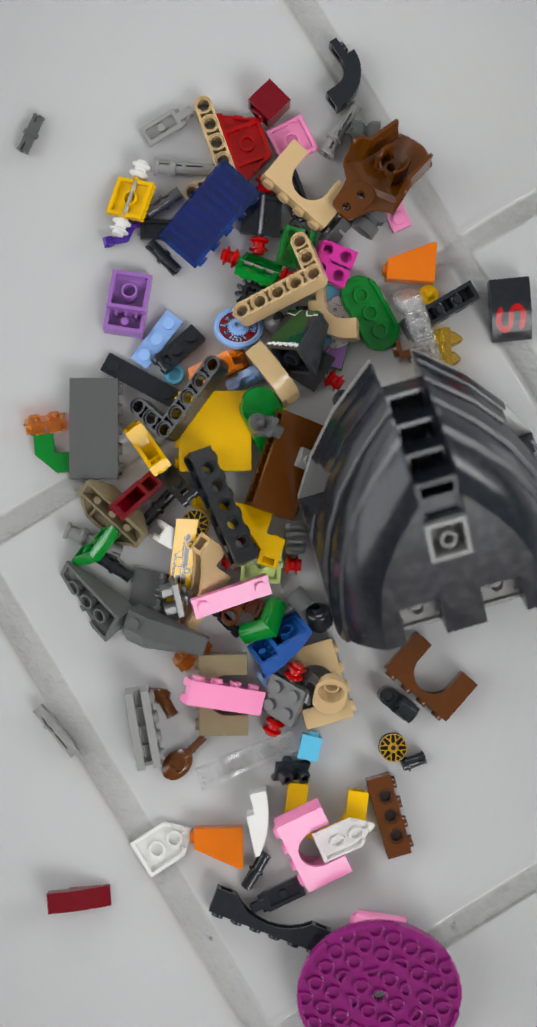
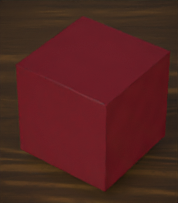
[248,78,291,129]

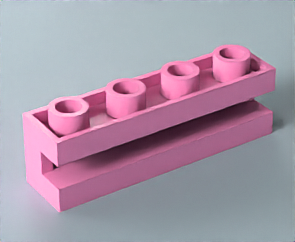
[179,674,266,716]

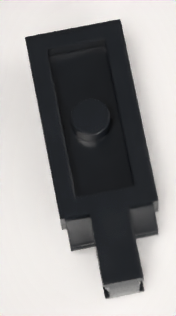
[250,875,306,913]

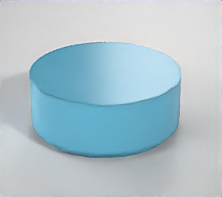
[165,365,185,385]

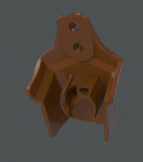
[332,118,433,221]

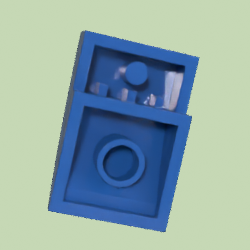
[247,611,312,677]

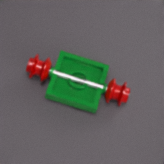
[220,246,297,287]

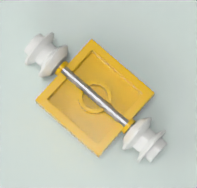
[106,159,156,237]

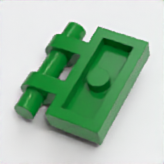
[275,224,317,270]

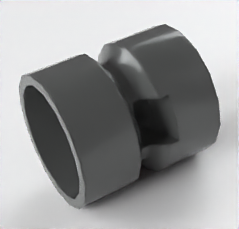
[351,211,388,240]
[296,668,320,707]

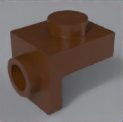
[392,340,424,363]

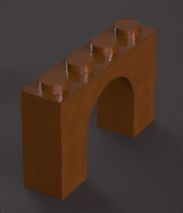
[384,631,478,721]

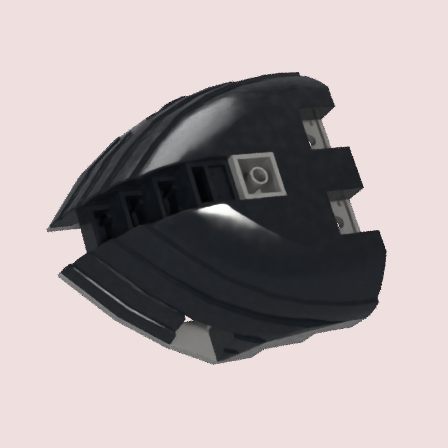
[297,348,537,650]

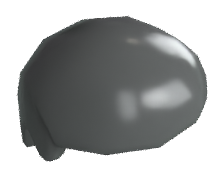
[263,311,284,335]

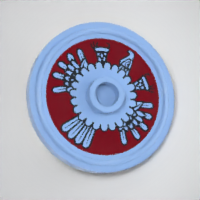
[213,307,263,349]

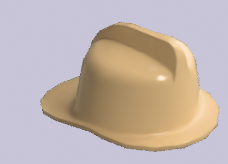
[313,670,348,714]

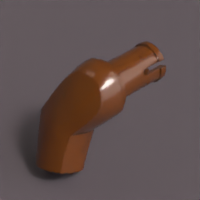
[150,688,179,719]

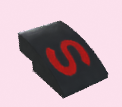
[487,276,532,343]

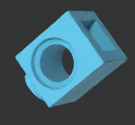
[297,730,323,763]

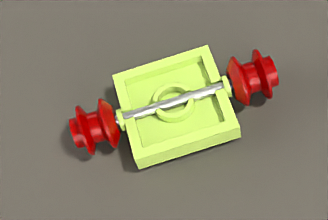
[221,553,302,584]

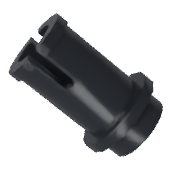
[400,751,427,772]

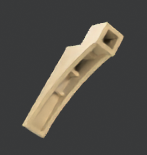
[177,532,231,630]

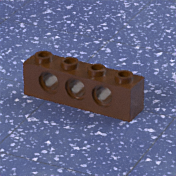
[365,772,414,859]

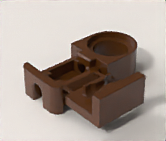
[221,599,265,626]

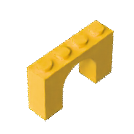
[284,780,369,839]

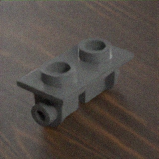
[318,209,356,244]

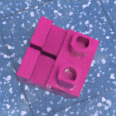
[314,240,358,290]

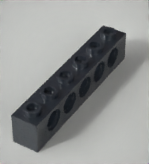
[183,446,259,570]

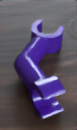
[103,220,141,248]

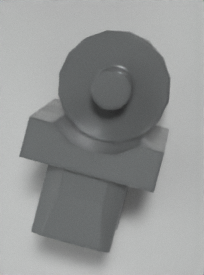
[248,413,284,439]
[159,577,194,618]

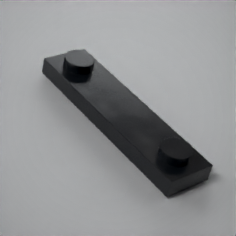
[100,352,180,407]

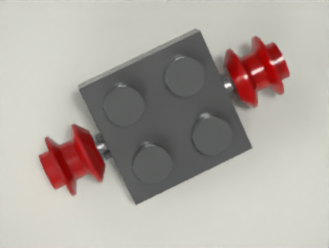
[262,661,309,737]

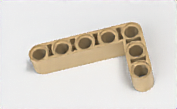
[183,96,239,206]
[233,232,328,326]

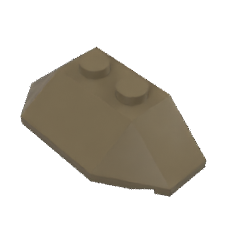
[78,479,149,548]

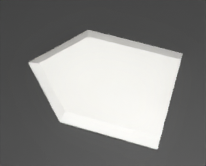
[312,818,375,863]
[130,821,191,877]

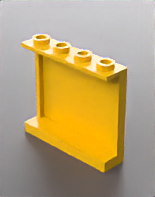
[175,390,252,473]

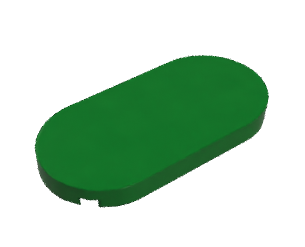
[340,275,399,351]
[239,386,283,454]

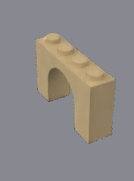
[260,139,344,232]
[288,638,356,730]

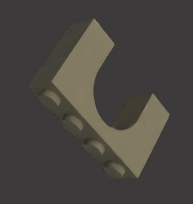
[195,652,248,736]

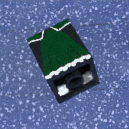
[266,309,329,375]

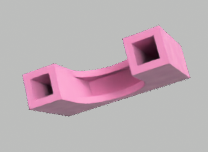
[273,798,353,892]

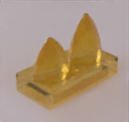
[433,327,463,366]

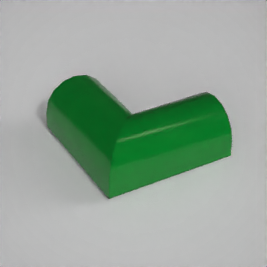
[72,525,119,567]
[239,597,286,644]

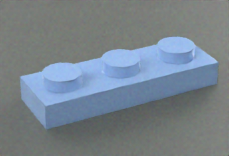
[131,310,183,370]

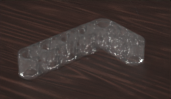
[390,287,443,362]

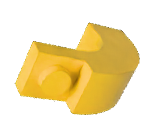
[123,419,171,477]

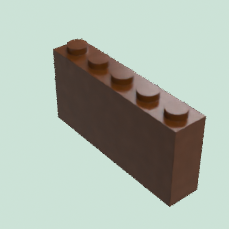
[244,409,324,521]

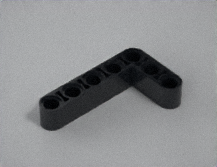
[129,355,229,442]

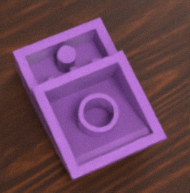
[103,269,153,339]

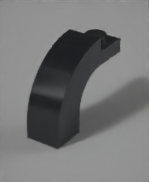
[326,38,361,114]

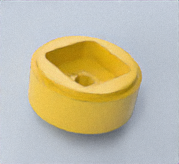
[418,285,439,305]

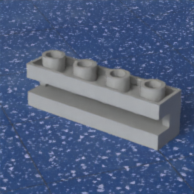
[124,685,165,771]

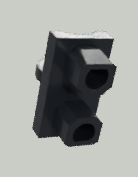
[271,755,311,785]

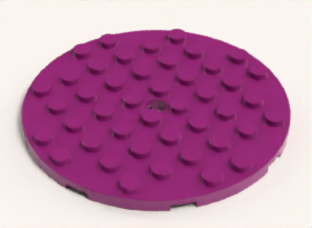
[297,919,462,1027]

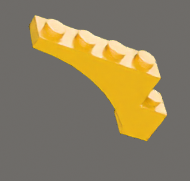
[192,489,286,569]

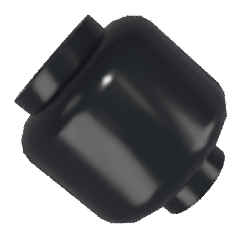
[305,603,333,633]

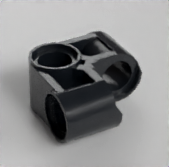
[377,685,420,723]

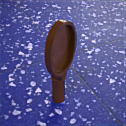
[162,736,207,780]

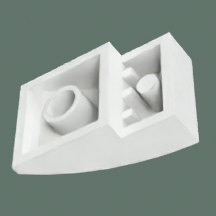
[246,785,269,857]

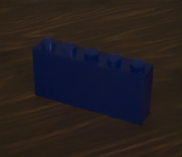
[158,158,261,268]

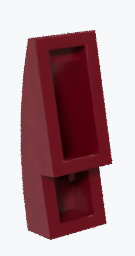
[108,471,163,521]
[47,884,112,914]

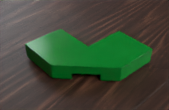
[33,433,69,473]

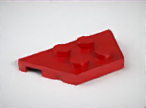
[216,113,272,187]

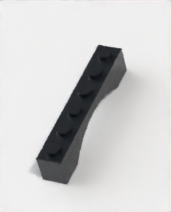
[209,884,331,953]

